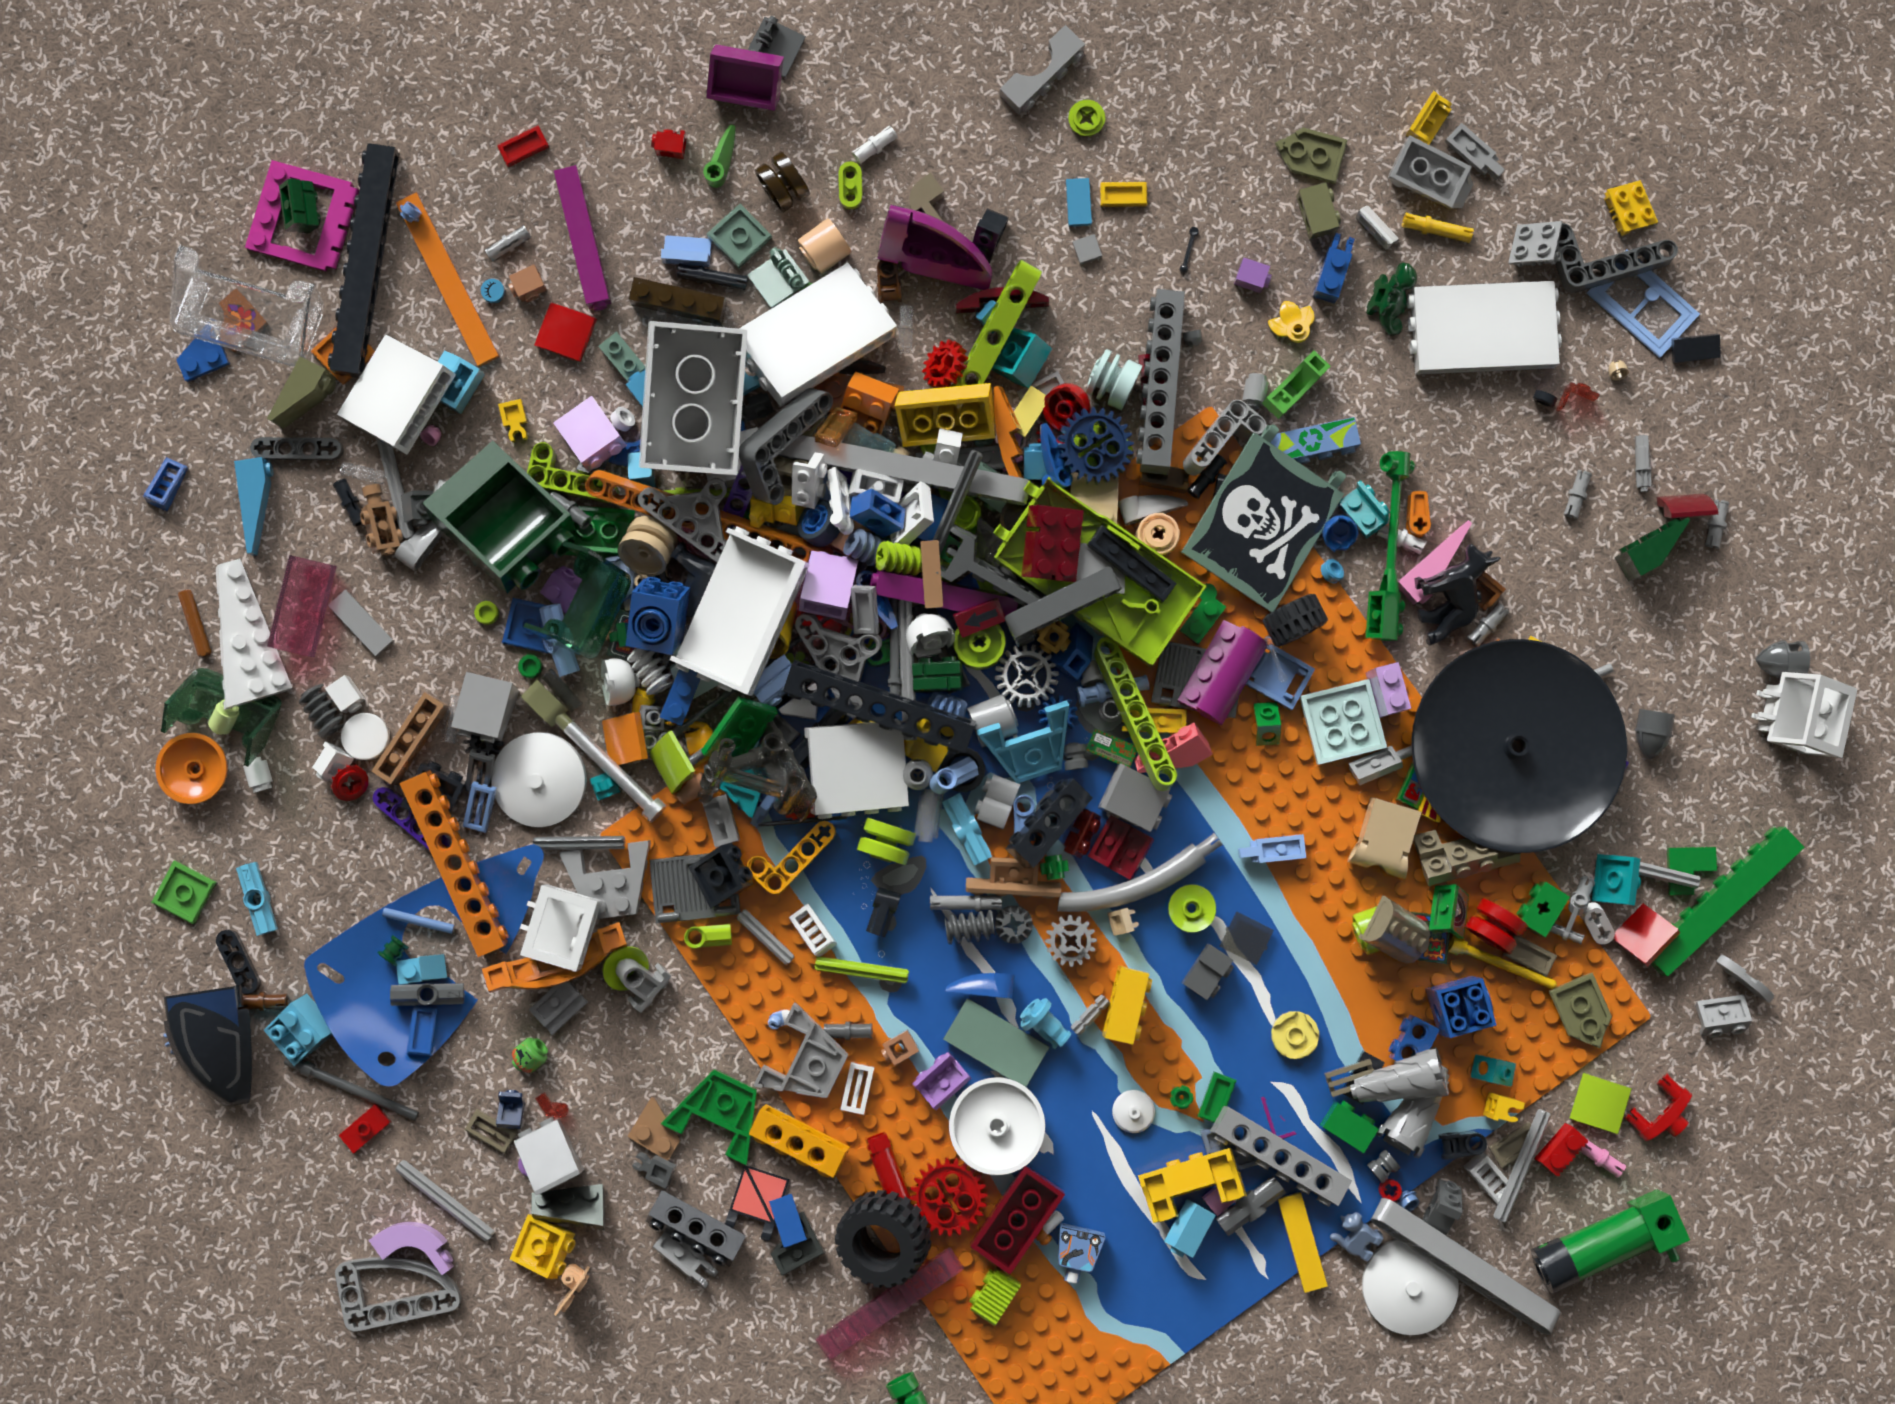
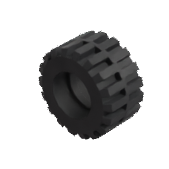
[1262,594,1328,646]

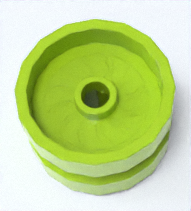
[953,624,1006,670]
[857,818,916,865]

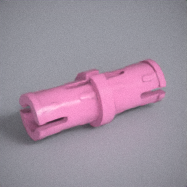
[1579,1138,1626,1178]

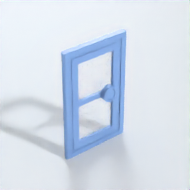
[1587,249,1700,358]

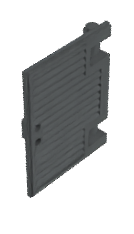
[1151,642,1239,718]
[649,853,741,923]

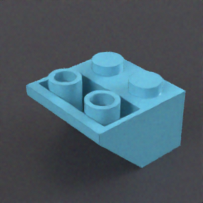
[438,350,485,414]
[264,994,332,1066]

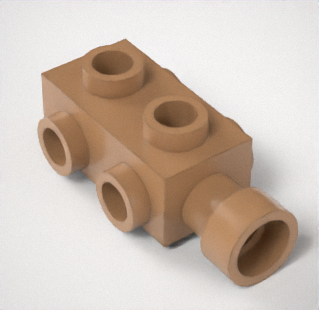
[360,484,403,556]

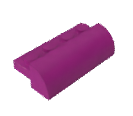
[1178,620,1268,726]

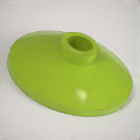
[1168,885,1216,932]
[603,946,649,991]

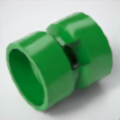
[886,1372,928,1404]

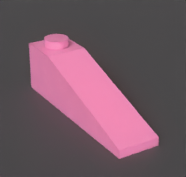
[1398,520,1472,605]

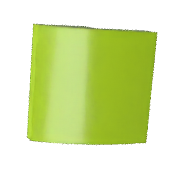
[649,730,695,794]
[1570,1073,1632,1134]

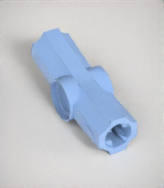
[539,603,580,677]

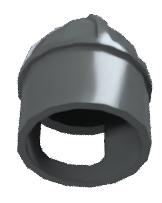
[1755,640,1810,677]
[1634,709,1675,759]

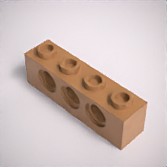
[371,692,449,785]

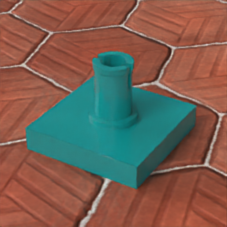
[1592,854,1641,906]

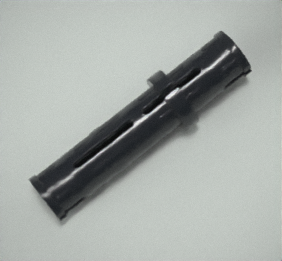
[677,263,748,291]

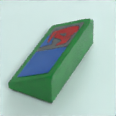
[1396,761,1424,809]

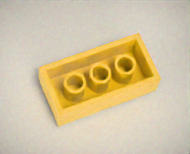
[895,383,996,447]

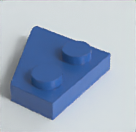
[176,322,230,382]

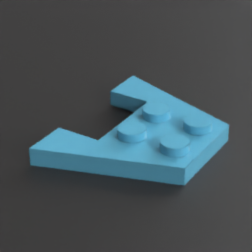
[976,700,1069,783]

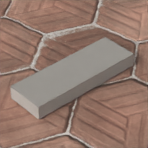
[328,589,394,657]

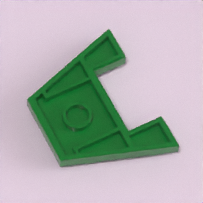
[661,1069,757,1165]

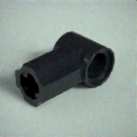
[866,887,901,937]

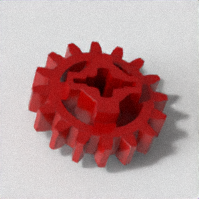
[922,339,968,388]

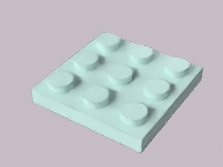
[1300,679,1387,765]

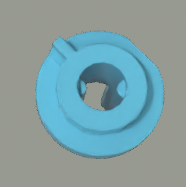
[1020,998,1071,1049]

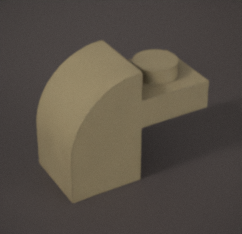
[909,172,944,221]

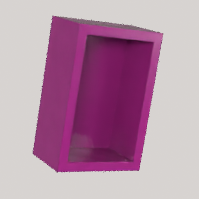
[706,44,784,111]

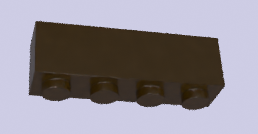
[629,277,727,326]

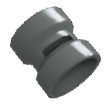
[1063,744,1088,771]
[1367,1150,1401,1184]

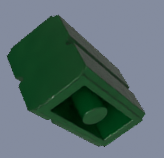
[279,178,321,234]
[912,657,963,693]

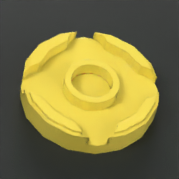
[1271,1011,1319,1059]

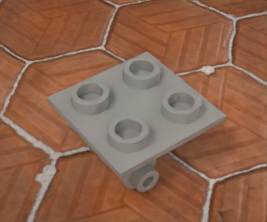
[1508,221,1563,267]

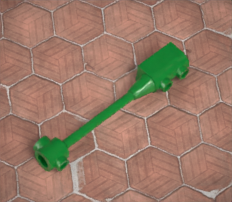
[1366,451,1415,641]

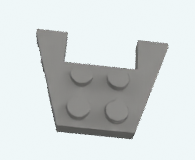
[560,840,651,919]
[753,1002,849,1098]

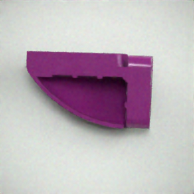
[877,204,993,290]

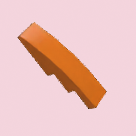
[994,386,1024,478]

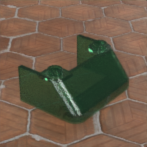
[524,541,631,659]
[161,668,282,767]

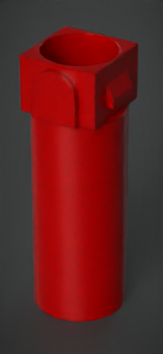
[865,1132,910,1199]

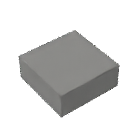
[1072,234,1102,265]

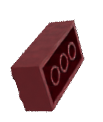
[970,1165,1065,1275]

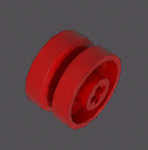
[1465,898,1528,955]

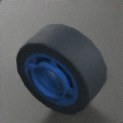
[797,500,840,547]

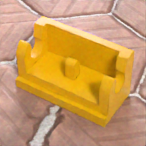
[1405,90,1452,145]
[1483,1092,1525,1122]

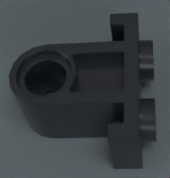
[972,208,1009,263]

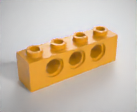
[749,1104,850,1178]

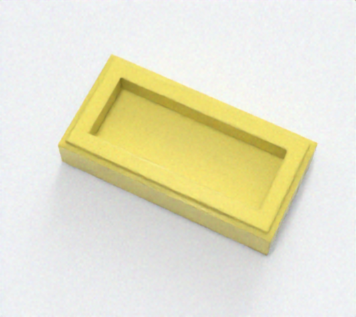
[1014,386,1046,438]

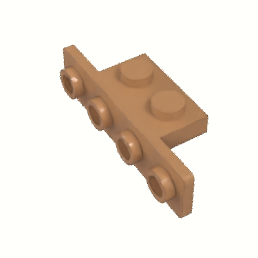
[966,857,1061,899]

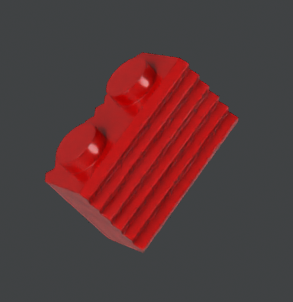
[1534,1123,1588,1176]

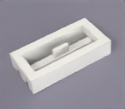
[841,1062,874,1115]

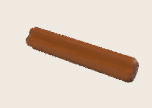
[178,589,211,657]

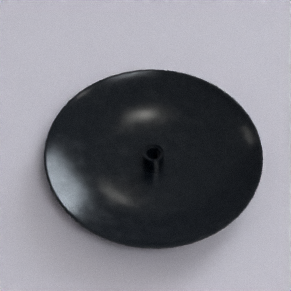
[1411,639,1627,853]

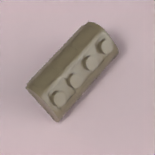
[1359,895,1430,964]

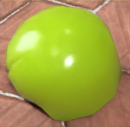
[954,495,981,531]

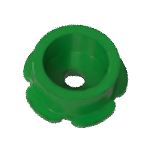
[1170,1085,1194,1109]

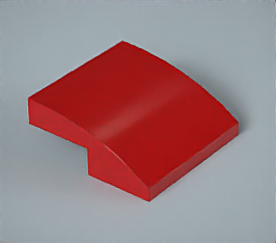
[534,302,597,362]

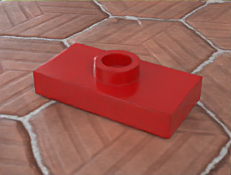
[338,1104,392,1154]

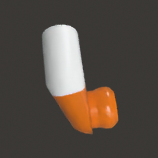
[1036,1211,1064,1245]

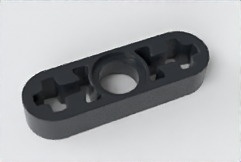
[216,930,261,994]

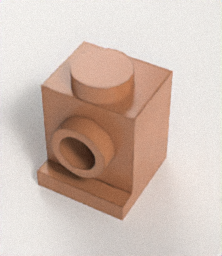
[881,1029,919,1066]

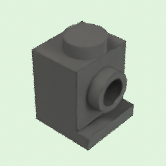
[401,490,433,526]

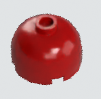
[1043,383,1091,430]

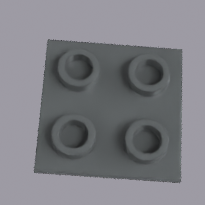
[748,16,806,77]

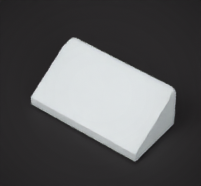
[1356,206,1399,250]

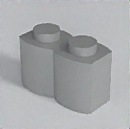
[974,775,1020,829]

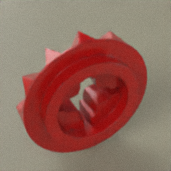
[330,765,369,801]

